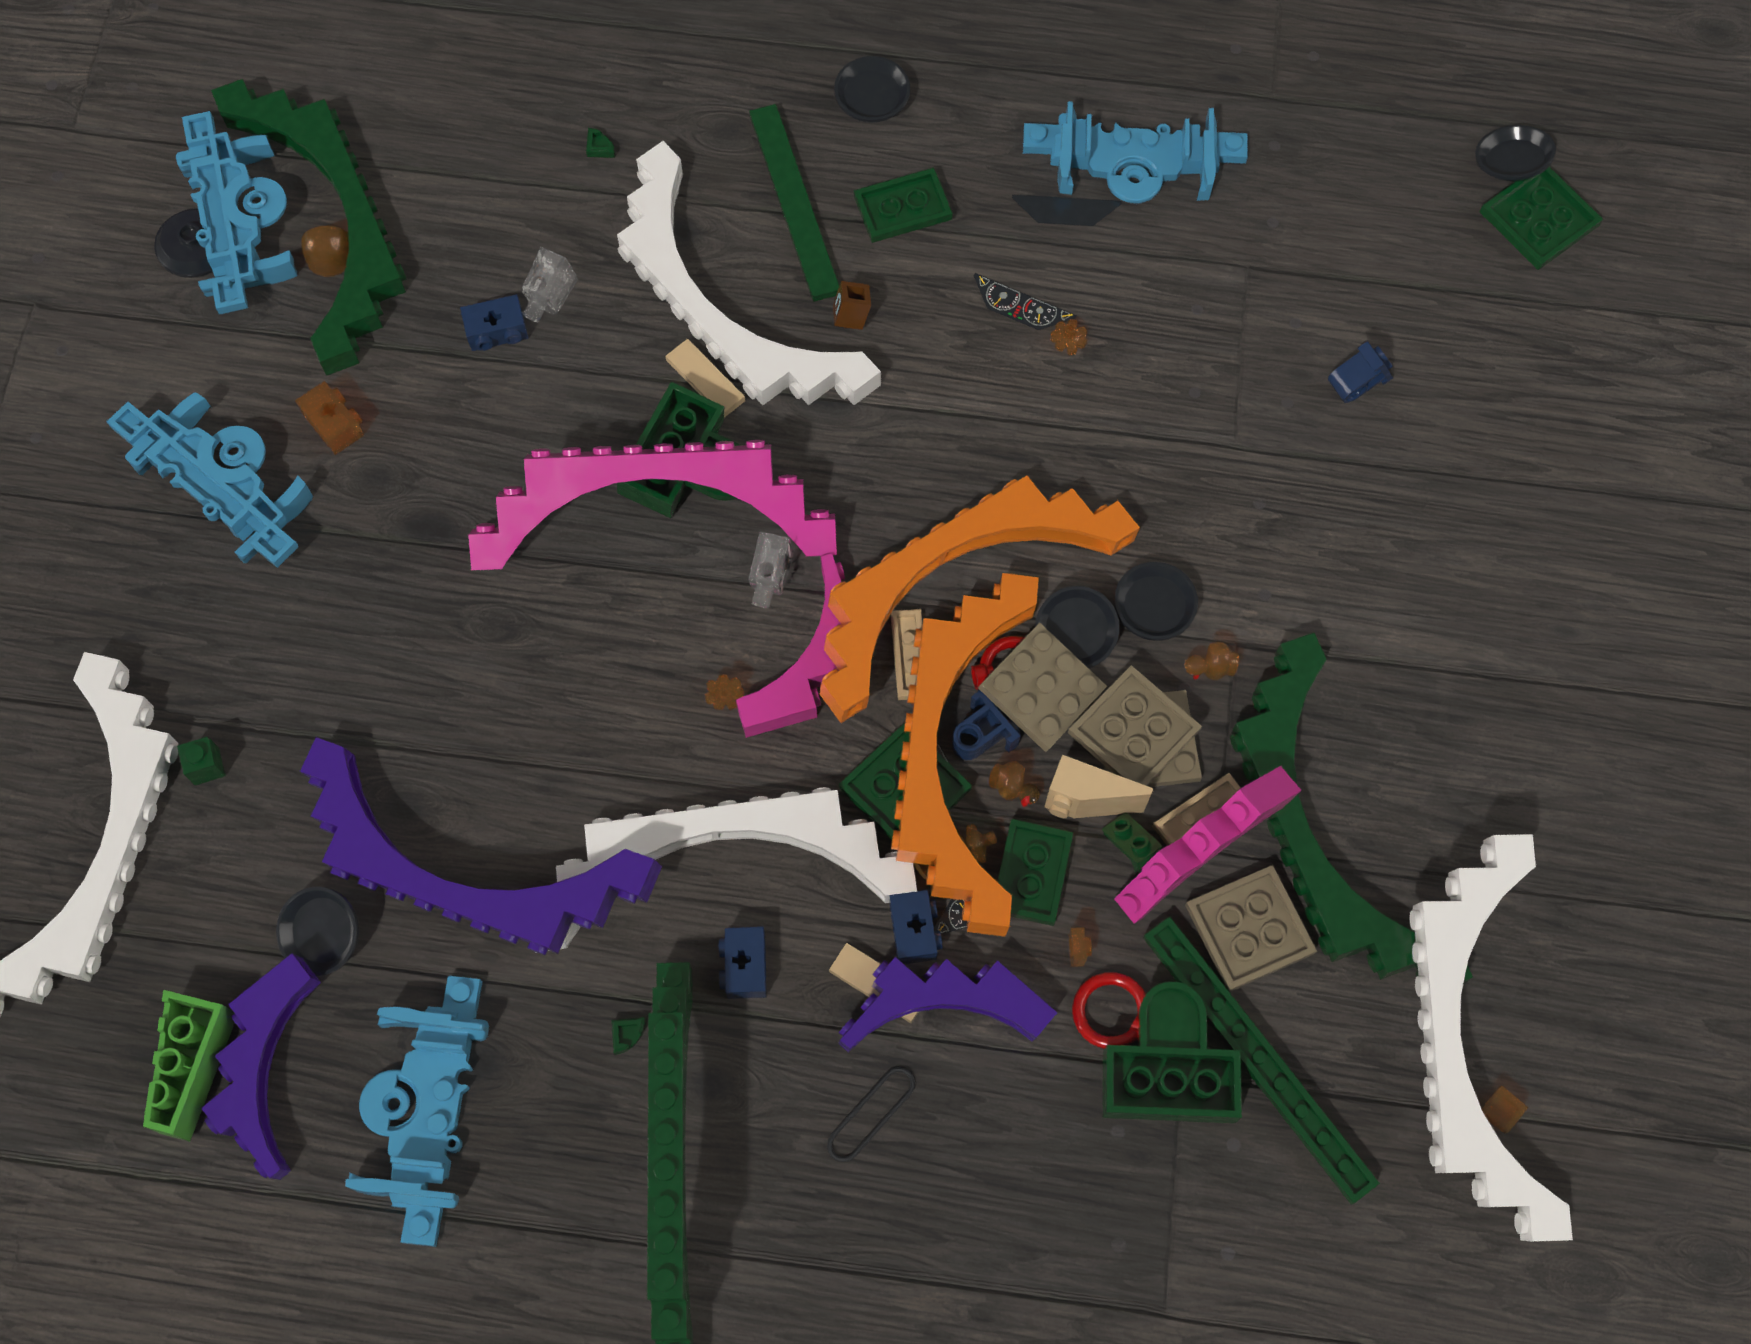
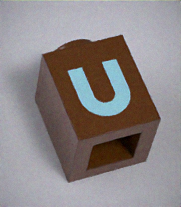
[833,281,871,330]

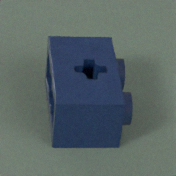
[460,294,528,351]
[889,890,942,964]
[719,927,767,999]

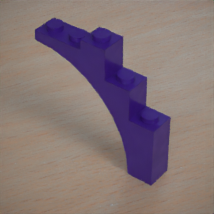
[202,953,321,1180]
[839,957,1057,1053]

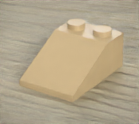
[1045,755,1153,818]

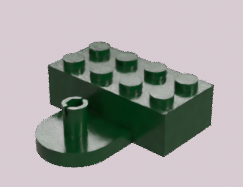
[617,382,742,519]
[1103,982,1242,1123]

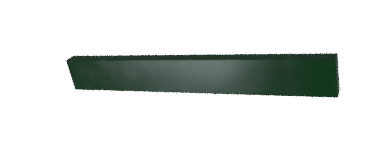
[749,104,839,302]

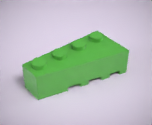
[143,990,235,1142]

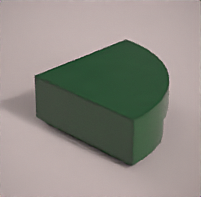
[586,128,615,158]
[612,1017,645,1055]

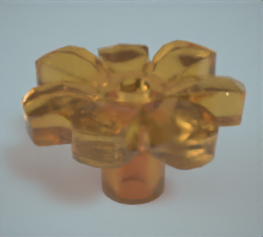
[1050,319,1087,355]
[705,674,744,710]
[965,824,997,863]

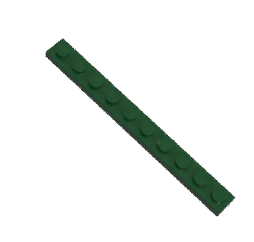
[1143,917,1380,1205]

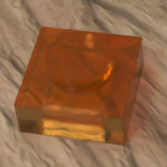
[1068,927,1092,967]
[1481,1085,1528,1134]

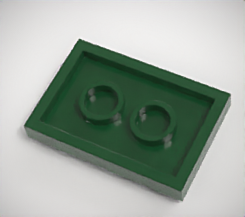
[854,168,953,243]
[998,819,1073,926]

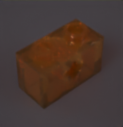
[295,381,364,455]

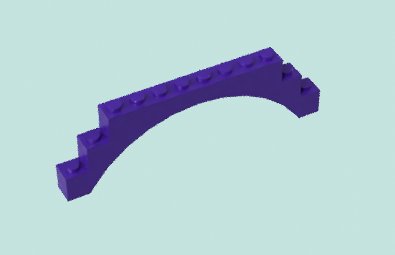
[300,737,662,955]

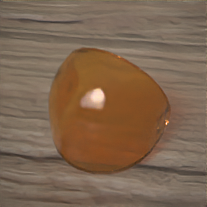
[301,226,349,277]

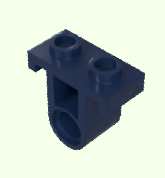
[1328,341,1393,403]
[952,690,1020,760]

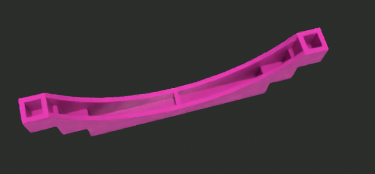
[468,440,837,570]

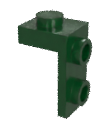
[1102,813,1163,876]

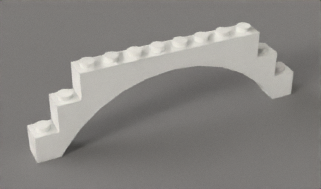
[617,141,881,405]
[0,652,178,1016]
[535,787,917,953]
[1409,834,1573,1241]

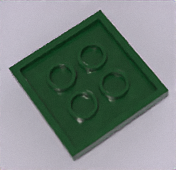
[1479,167,1603,270]
[838,723,972,840]

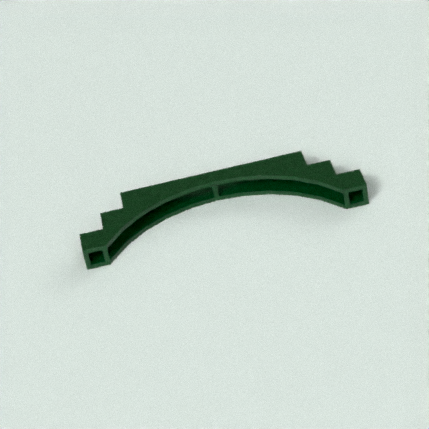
[211,79,407,376]
[1230,633,1473,984]
[647,962,693,1344]

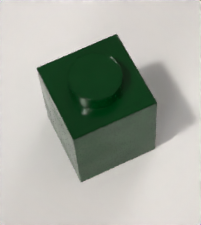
[177,736,226,786]

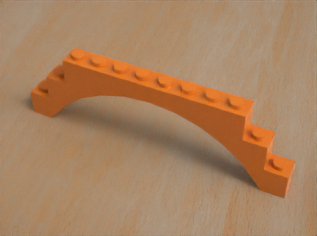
[820,476,1140,723]
[891,573,1039,937]

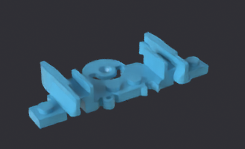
[1023,101,1248,203]
[176,111,297,315]
[106,392,313,568]
[345,976,489,1247]

